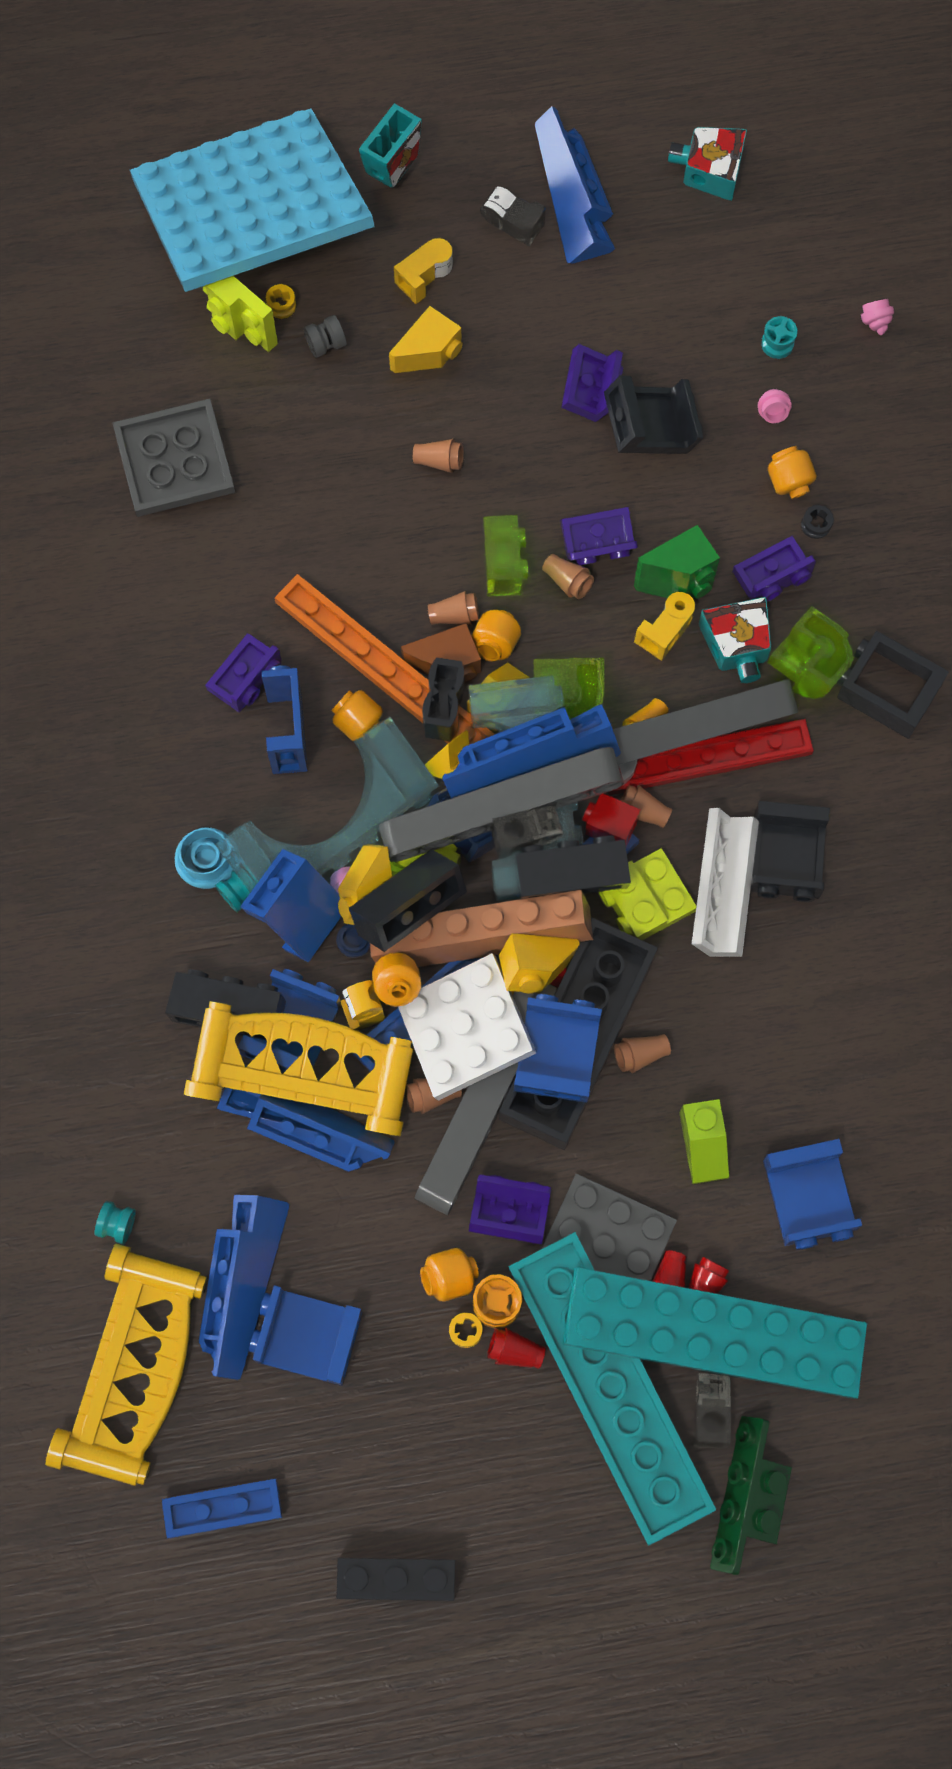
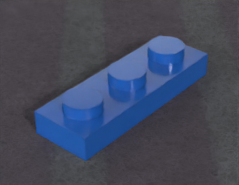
[162,1479,283,1538]

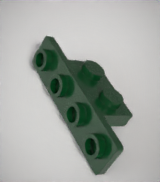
[710,1416,792,1575]

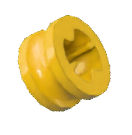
[266,284,296,319]
[449,1312,482,1348]

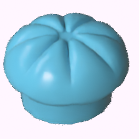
[174,827,238,889]

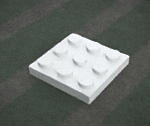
[398,953,536,1101]

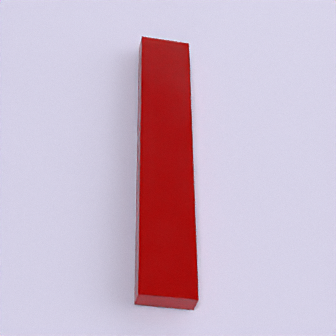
[608,719,814,795]

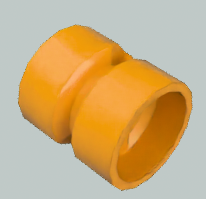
[473,1274,522,1329]

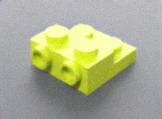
[203,276,278,352]
[598,848,696,940]

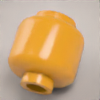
[767,446,817,499]
[471,610,521,662]
[331,690,383,742]
[372,952,421,1007]
[420,1248,479,1301]

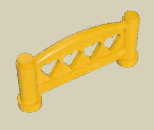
[183,1001,413,1136]
[45,1243,207,1486]

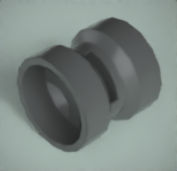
[303,315,347,358]

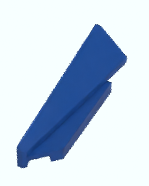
[535,107,615,264]
[442,704,621,799]
[217,1064,395,1172]
[199,1195,289,1380]

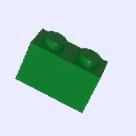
[634,525,720,599]

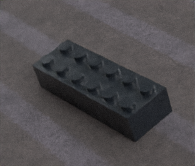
[499,918,658,1151]

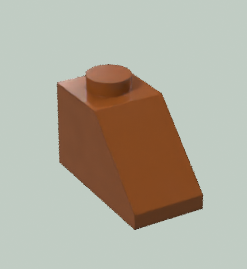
[401,623,481,682]

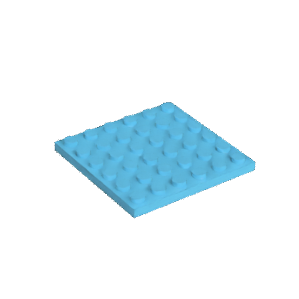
[130,109,375,292]

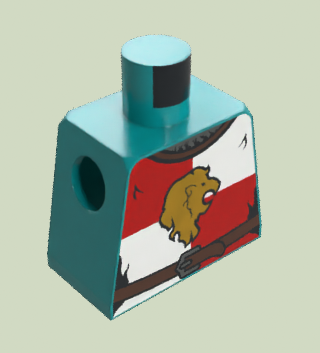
[359,103,422,187]
[668,127,747,201]
[698,597,771,683]

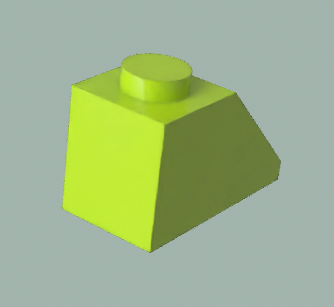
[679,1099,729,1184]

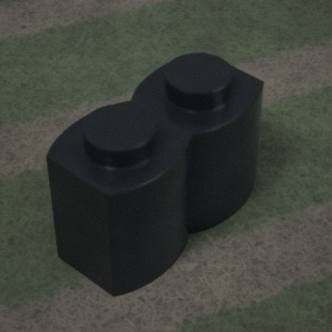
[422,658,464,741]

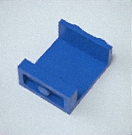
[262,665,308,774]
[240,849,341,962]
[238,969,341,1073]
[514,994,602,1103]
[763,1139,862,1250]
[249,1285,363,1386]

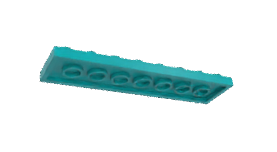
[508,1232,716,1546]
[563,1267,867,1399]

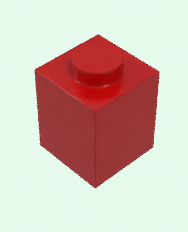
[582,793,641,847]

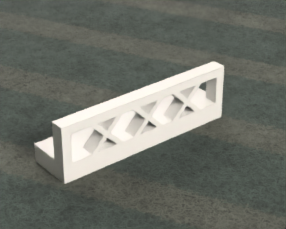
[692,808,759,957]

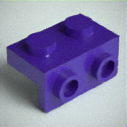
[561,344,623,422]
[560,507,638,565]
[732,536,816,602]
[205,633,282,713]
[469,1175,551,1245]

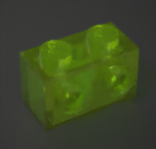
[483,515,528,597]

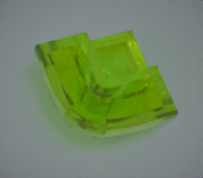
[767,606,855,699]
[533,658,604,720]

